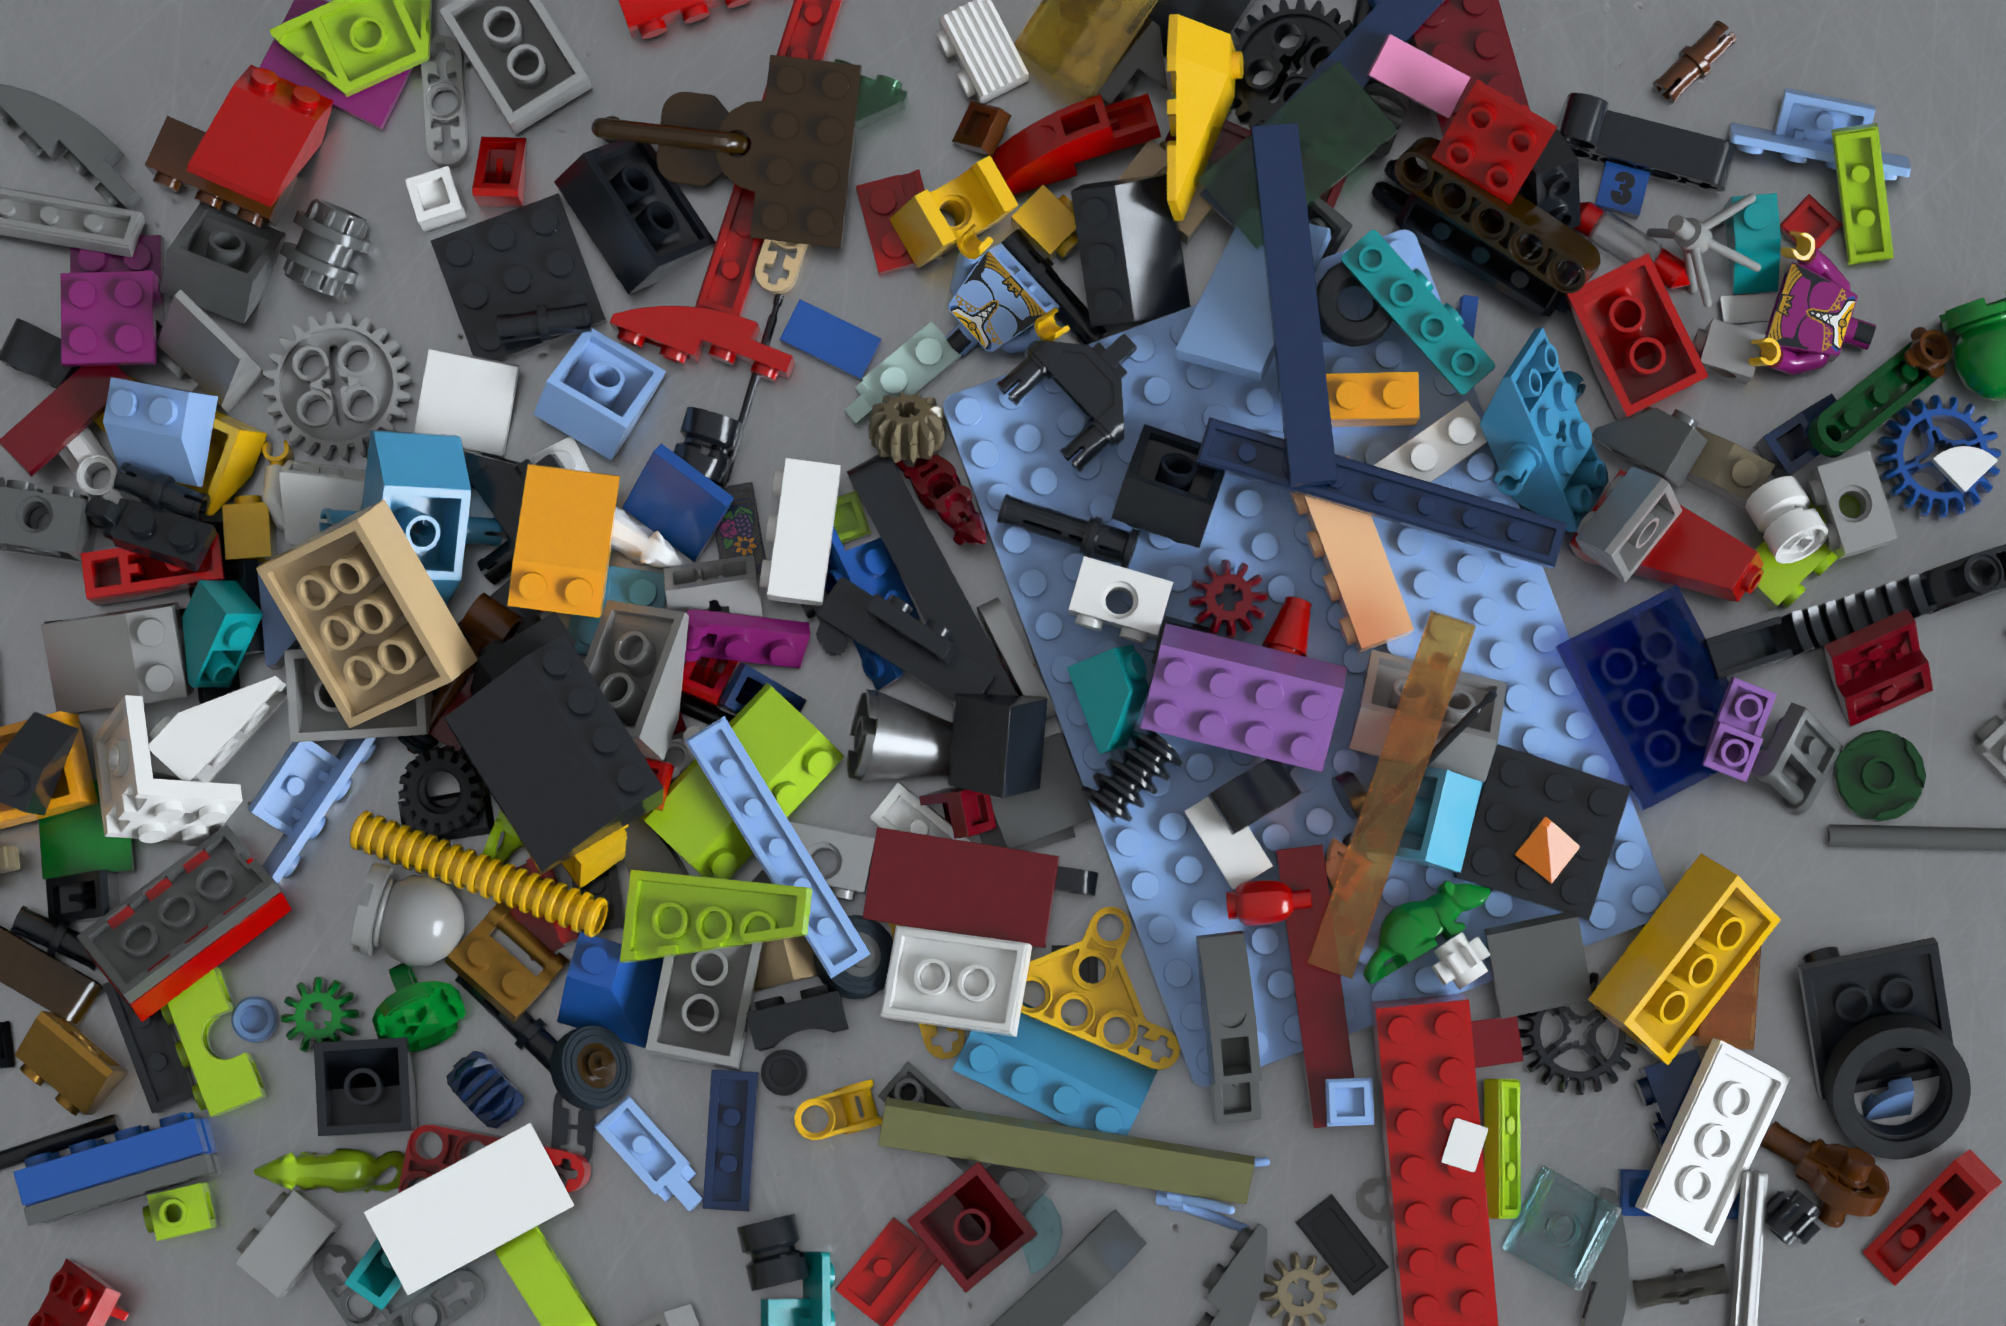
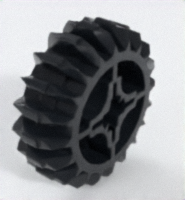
[1517,972,1638,1095]

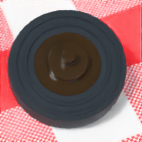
[550,1026,632,1110]

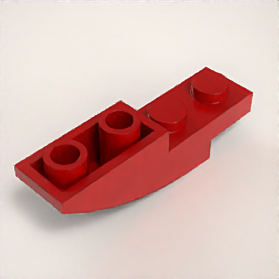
[987,93,1161,195]
[610,306,795,382]

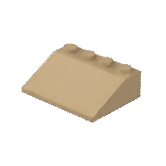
[256,499,477,729]

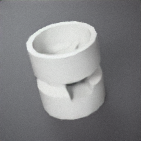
[1745,476,1829,564]

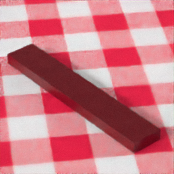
[1276,844,1354,1128]

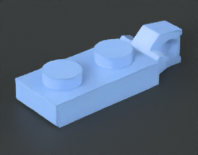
[594,1095,703,1212]

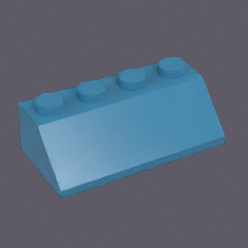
[952,1002,1158,1136]

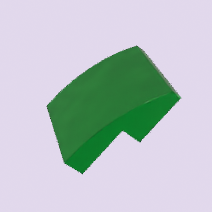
[38,781,134,880]

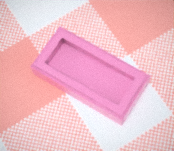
[1366,34,1470,118]

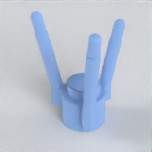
[1156,1157,1270,1232]

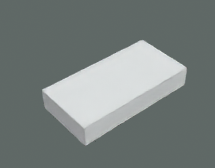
[1184,797,1273,891]

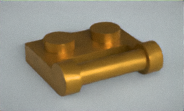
[445,902,570,1023]

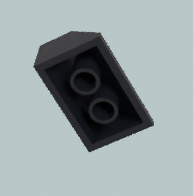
[554,140,716,294]
[1071,174,1190,327]

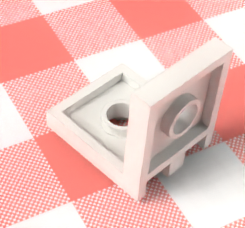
[92,695,243,846]

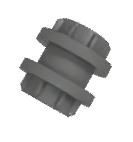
[280,199,372,296]

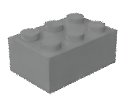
[439,0,592,135]

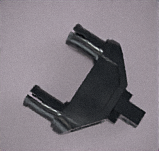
[996,333,1137,472]
[463,450,565,585]

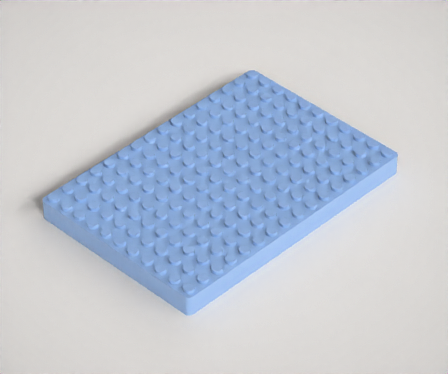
[943,229,1668,1087]

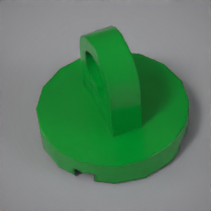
[372,963,466,1052]

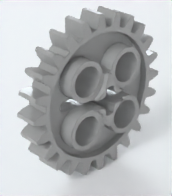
[262,311,412,460]

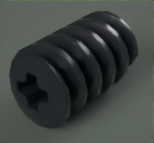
[1080,729,1183,823]

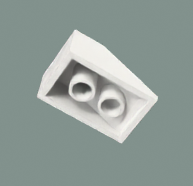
[149,676,287,782]

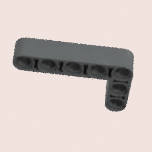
[990,1209,1147,1326]

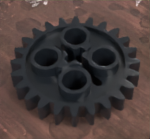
[1231,0,1364,138]

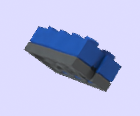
[13,1112,223,1226]

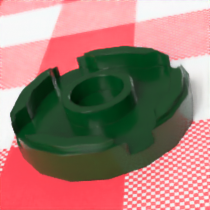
[1832,730,1926,822]

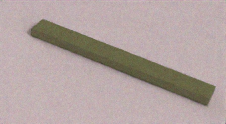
[878,1097,1255,1204]

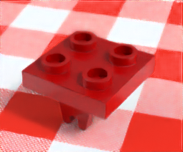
[1431,79,1557,205]
[28,1258,129,1326]

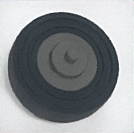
[813,915,893,999]

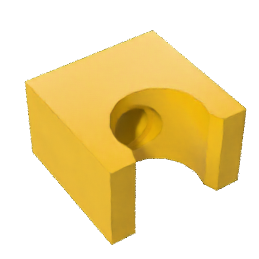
[889,155,1018,268]

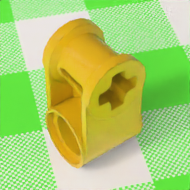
[794,1079,883,1141]

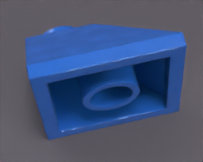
[557,932,664,1048]

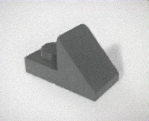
[1092,17,1167,104]

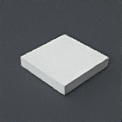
[414,348,520,456]

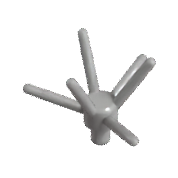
[1647,193,1761,308]

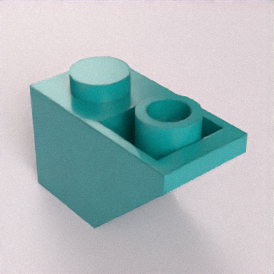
[182,580,263,688]

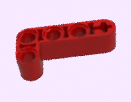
[399,1124,591,1193]

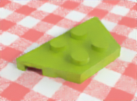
[269,0,432,97]

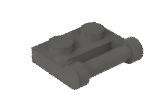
[1751,702,1843,814]

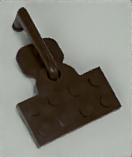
[591,55,862,248]

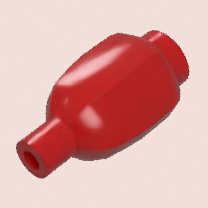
[1226,880,1313,926]

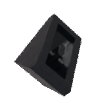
[46,870,120,923]

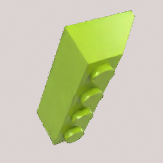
[640,683,845,879]

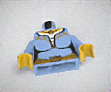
[946,224,1070,355]

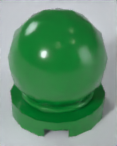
[1939,291,2006,402]

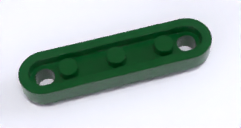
[1808,342,1945,458]

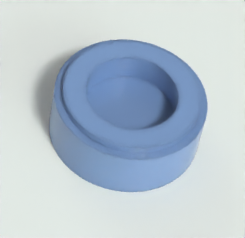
[231,996,279,1043]

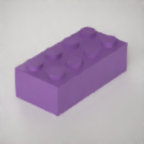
[1140,623,1347,772]

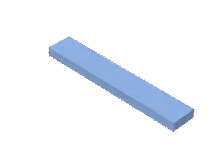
[685,716,870,978]

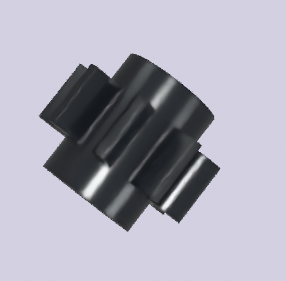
[1765,1189,1821,1247]

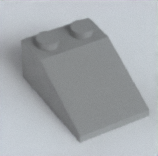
[156,289,264,413]
[584,600,689,761]
[41,602,194,713]
[645,942,763,1071]

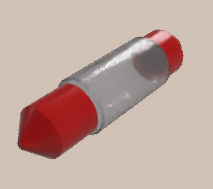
[1573,201,1690,289]

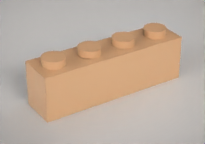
[1290,456,1414,653]

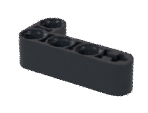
[1557,93,1736,192]

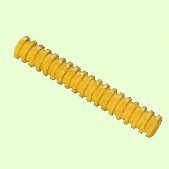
[350,810,608,938]

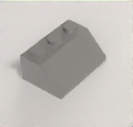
[284,648,434,742]
[1349,650,1507,782]

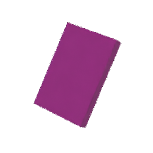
[259,0,414,130]

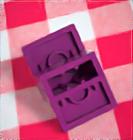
[60,235,165,367]

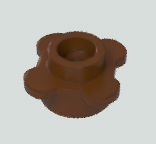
[1904,327,1952,379]

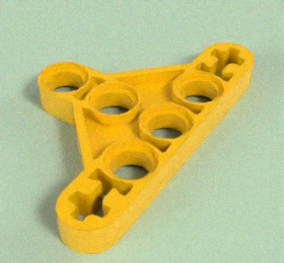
[1021,906,1180,1070]

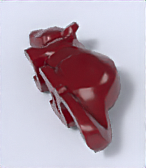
[895,454,986,545]

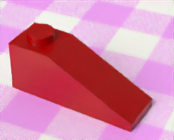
[80,533,225,606]
[1862,1149,2003,1286]

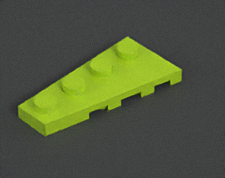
[620,870,813,963]

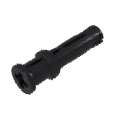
[997,494,1140,569]

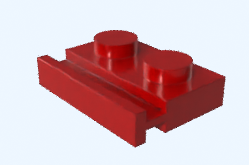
[856,169,943,276]
[835,1217,942,1326]

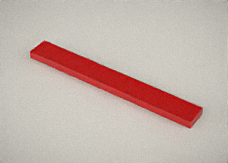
[695,0,843,317]

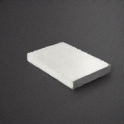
[880,925,1032,1037]

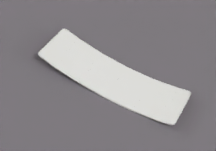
[1720,292,1778,324]

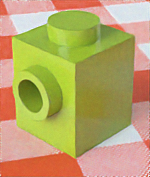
[143,1182,218,1241]

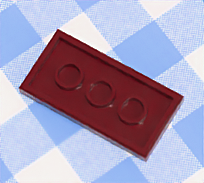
[862,827,1060,948]

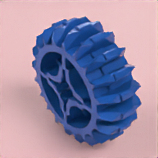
[1876,395,2001,519]

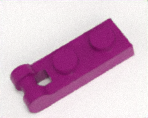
[685,609,810,668]

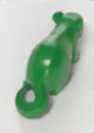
[1363,881,1491,985]

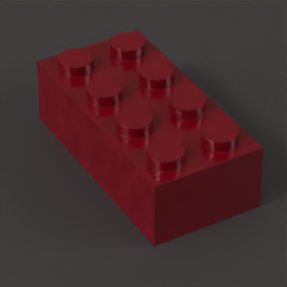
[1408,0,1530,141]

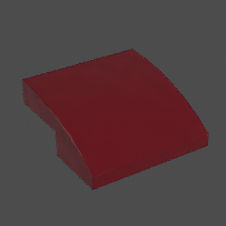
[1824,609,1933,727]

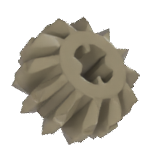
[868,391,946,464]
[1260,1252,1339,1326]

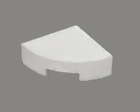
[1931,446,1998,494]

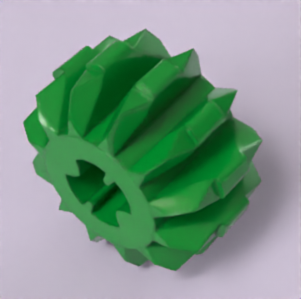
[281,977,361,1053]

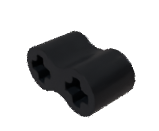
[0,318,82,389]
[1208,759,1301,835]

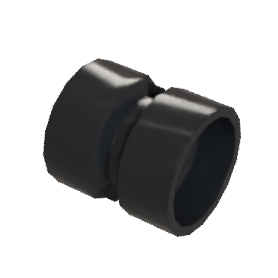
[673,407,743,486]
[737,1214,810,1291]

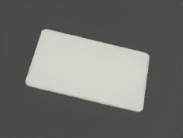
[1442,1118,1488,1172]

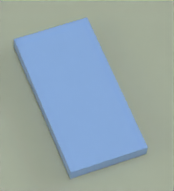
[1175,208,1331,382]

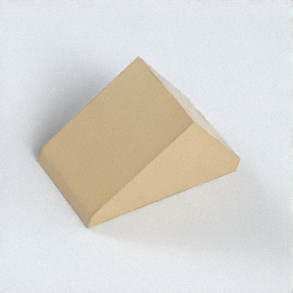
[754,936,818,992]

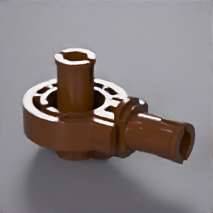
[1761,1121,1890,1228]

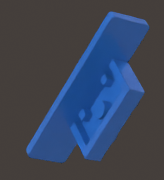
[825,526,921,690]

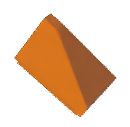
[1514,817,1580,884]

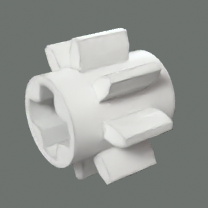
[1431,932,1491,990]

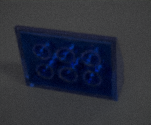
[1556,585,1764,811]

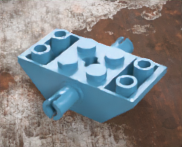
[1479,327,1609,532]
[319,430,503,606]

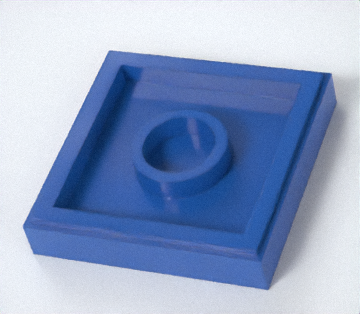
[622,443,734,562]

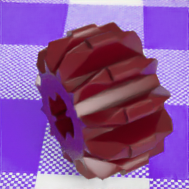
[1189,560,1268,639]

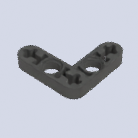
[313,1245,485,1326]

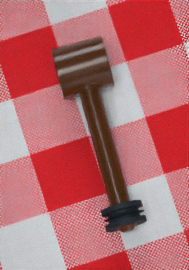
[398,592,523,754]

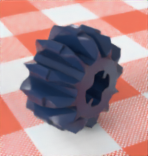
[446,1051,524,1129]

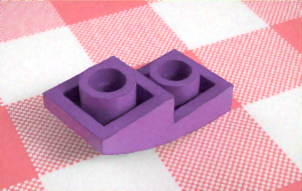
[1702,676,1777,782]

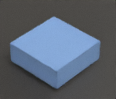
[1325,1078,1374,1127]

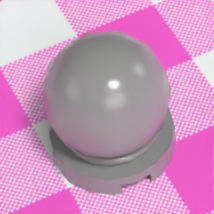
[351,862,465,966]

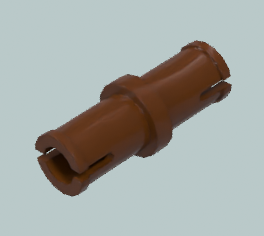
[1653,20,1737,104]

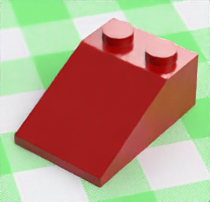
[186,65,334,207]
[1565,253,1709,420]

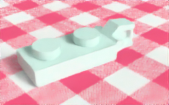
[844,321,961,427]

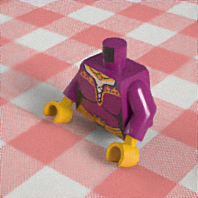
[1748,231,1876,375]

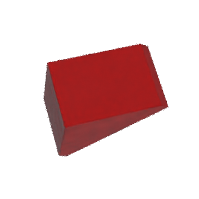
[472,137,527,208]
[681,634,741,709]

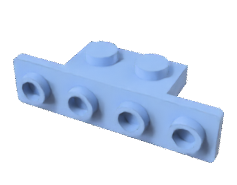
[1728,88,1911,180]
[248,737,377,884]

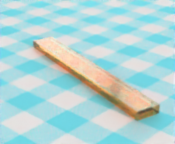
[1307,609,1476,979]

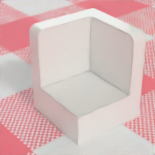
[405,166,467,232]

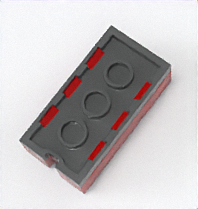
[76,825,292,1022]

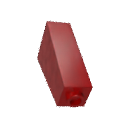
[1569,469,1764,602]

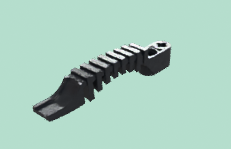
[1702,544,2006,680]

